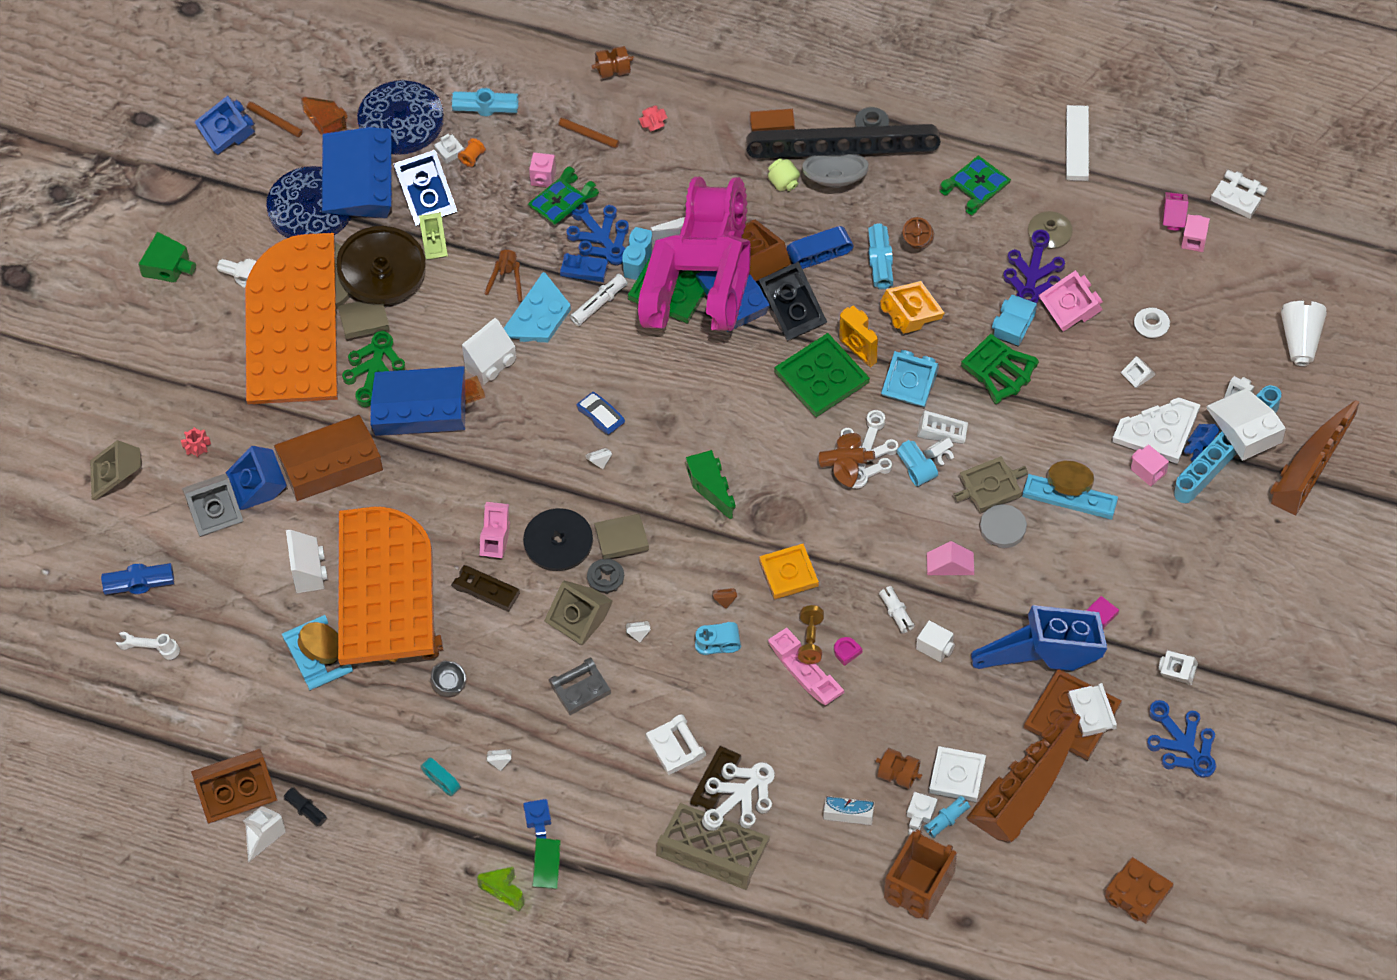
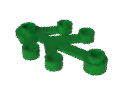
[342,331,406,407]

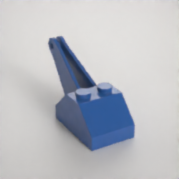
[971,605,1107,671]

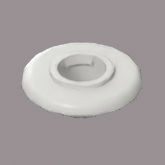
[1134,308,1170,338]

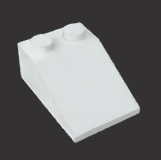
[1207,388,1286,461]

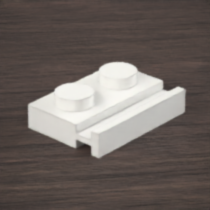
[1068,683,1117,737]

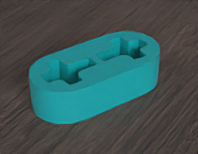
[420,757,461,796]

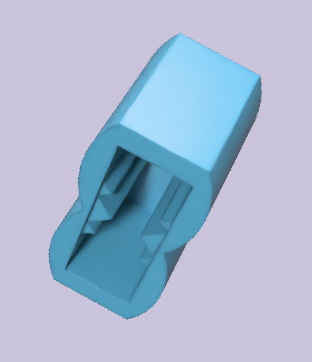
[622,227,653,280]
[992,294,1037,346]

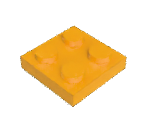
[759,543,819,600]

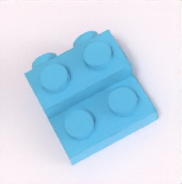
[881,350,939,408]

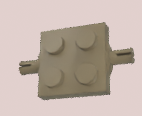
[953,456,1028,513]

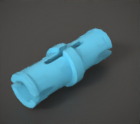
[924,796,970,838]

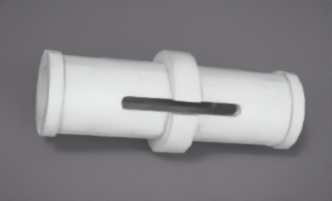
[879,586,915,633]

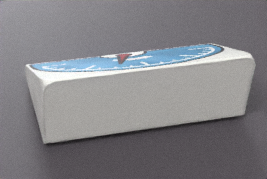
[823,796,874,825]

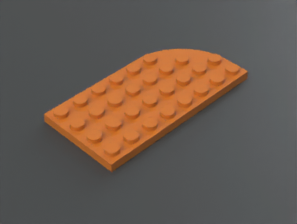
[245,233,338,405]
[338,507,434,665]

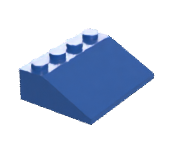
[322,127,391,218]
[370,366,465,436]

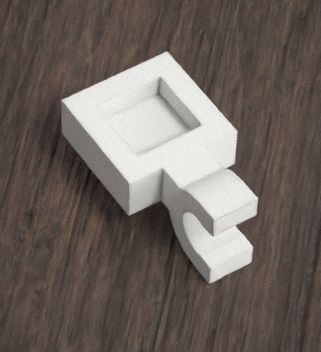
[907,792,938,835]

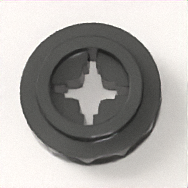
[587,559,624,594]

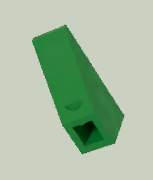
[686,450,736,519]

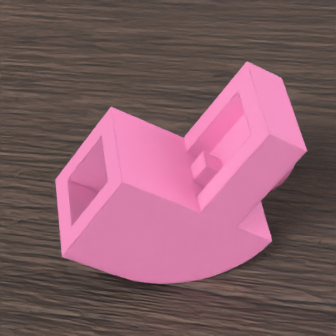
[479,502,510,558]

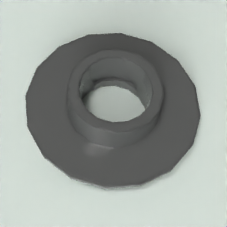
[855,107,889,127]

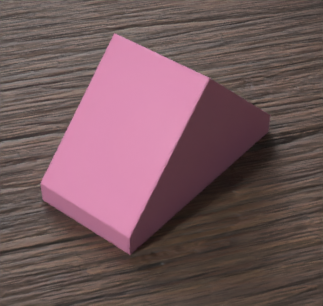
[927,541,974,575]

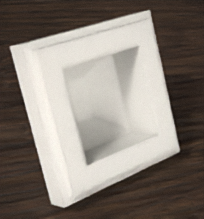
[585,448,612,469]
[626,621,650,643]
[487,749,512,771]

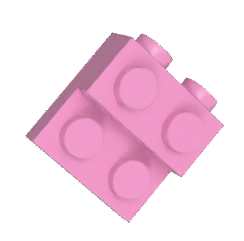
[1039,270,1103,332]

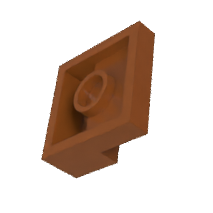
[1105,857,1174,924]

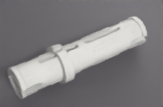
[570,274,627,326]

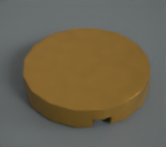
[1047,461,1094,496]
[297,622,338,664]

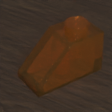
[301,97,348,136]

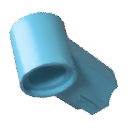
[897,440,938,486]

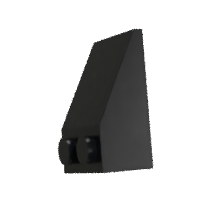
[756,262,827,341]

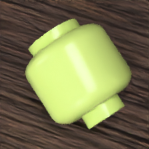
[768,158,800,191]

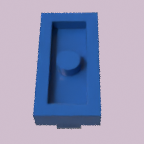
[560,253,608,282]

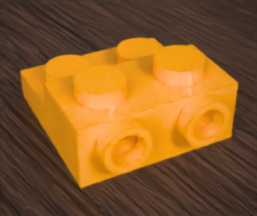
[880,281,945,334]
[839,306,878,368]

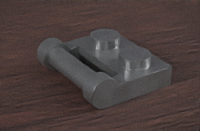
[548,657,611,716]

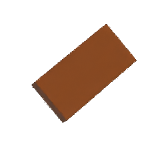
[750,109,795,132]

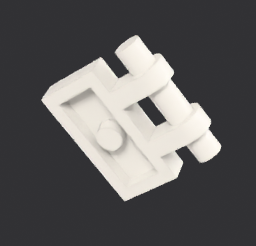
[1211,170,1268,219]

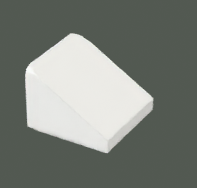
[1121,356,1155,388]

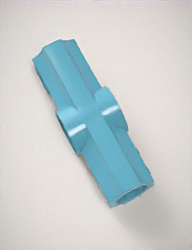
[452,88,518,116]
[868,224,893,289]

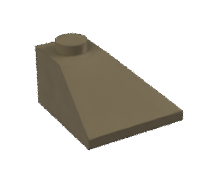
[90,440,141,501]
[544,581,613,645]

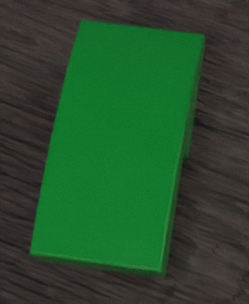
[532,838,560,889]

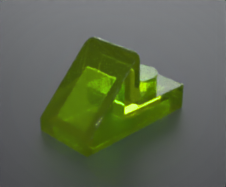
[477,867,525,911]

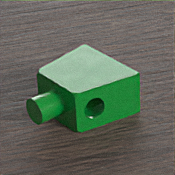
[138,232,196,282]

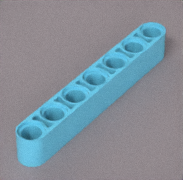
[1174,385,1282,503]

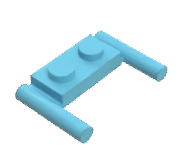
[282,615,353,691]

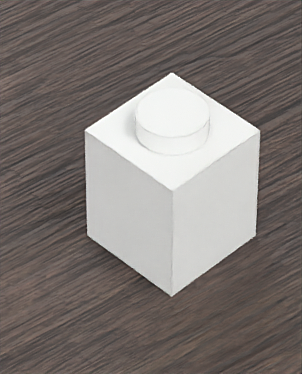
[916,621,955,662]

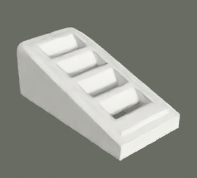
[917,411,968,444]

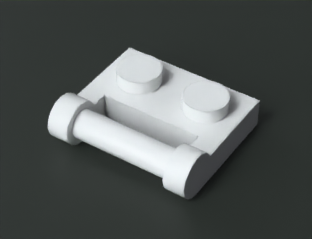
[646,715,706,775]

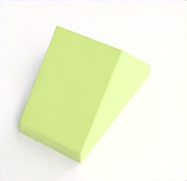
[419,212,448,259]

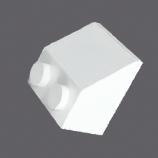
[462,318,516,385]
[286,530,328,593]

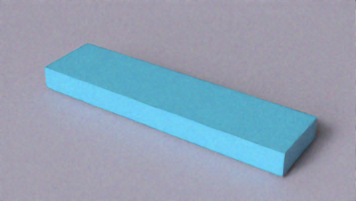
[1022,474,1118,520]

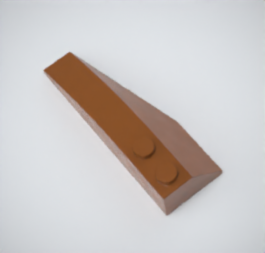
[1270,400,1360,516]
[966,712,1081,842]

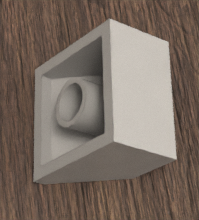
[182,473,243,536]

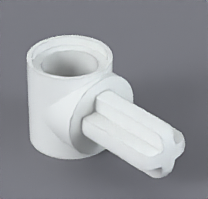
[217,259,256,288]

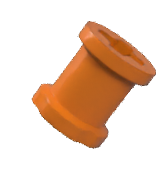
[458,138,486,167]

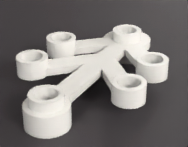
[836,410,898,489]
[702,762,774,831]

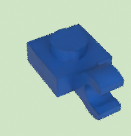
[1184,424,1220,462]
[523,799,551,839]

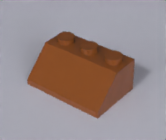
[191,749,277,823]

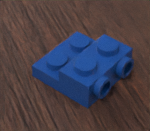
[195,95,255,155]

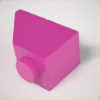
[1163,192,1188,230]

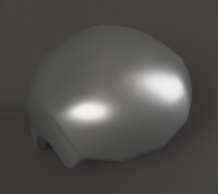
[430,661,466,697]

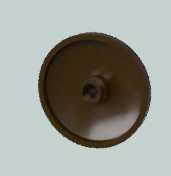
[336,226,426,304]

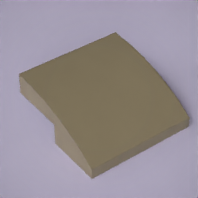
[338,301,390,339]
[594,514,649,560]

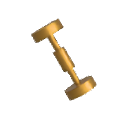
[798,605,824,664]

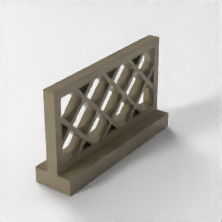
[656,803,770,890]

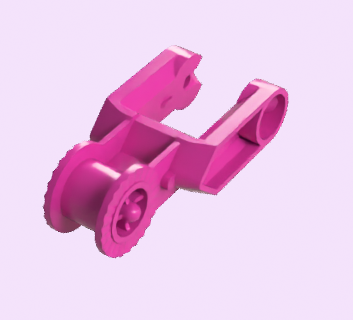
[638,176,750,331]

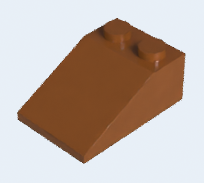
[741,219,791,282]

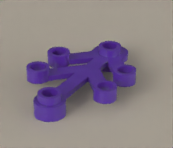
[1003,230,1065,303]

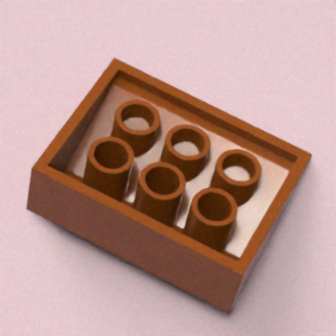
[274,415,383,501]

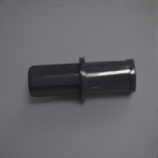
[284,787,327,826]

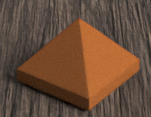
[712,588,737,609]

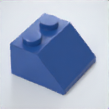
[226,446,287,510]

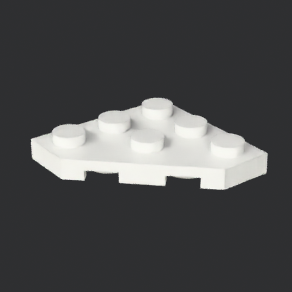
[1112,398,1200,464]

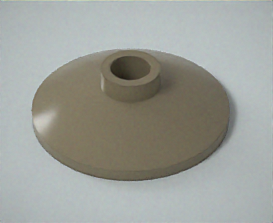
[1028,211,1072,249]

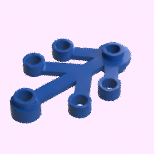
[567,202,629,265]
[1147,700,1216,777]

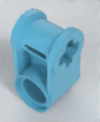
[695,622,741,655]

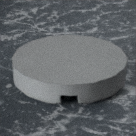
[980,504,1027,548]

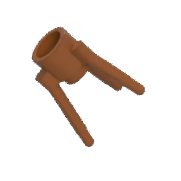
[484,249,522,302]

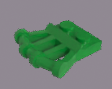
[961,334,1039,404]

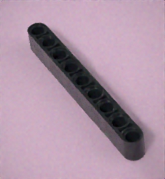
[746,124,941,158]

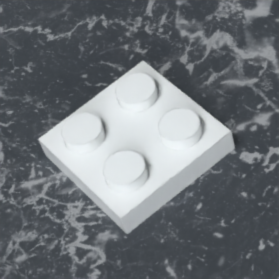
[929,746,986,802]

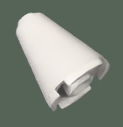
[1281,301,1327,366]

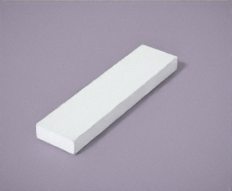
[1066,105,1089,181]

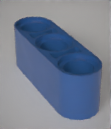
[786,226,854,269]

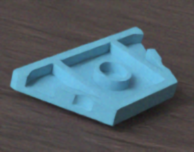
[504,272,571,342]

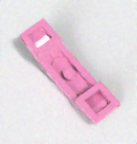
[768,627,844,705]

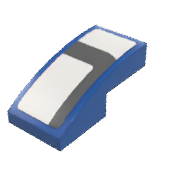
[576,392,625,435]

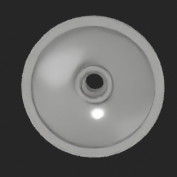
[803,154,868,188]

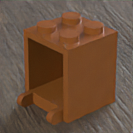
[884,829,957,920]

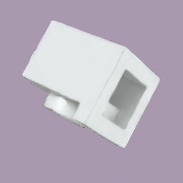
[1159,650,1198,685]

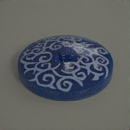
[357,80,444,155]
[266,166,352,238]

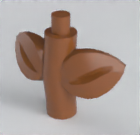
[819,433,875,488]

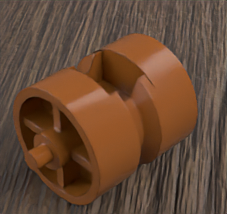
[591,46,634,79]
[903,217,934,249]
[876,748,922,789]

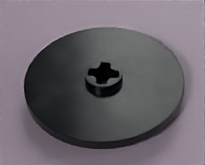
[523,508,593,571]

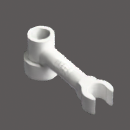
[116,632,180,660]

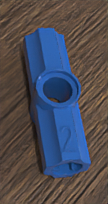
[101,563,175,595]

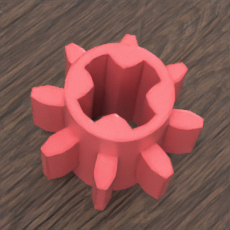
[639,105,667,131]
[181,427,211,457]

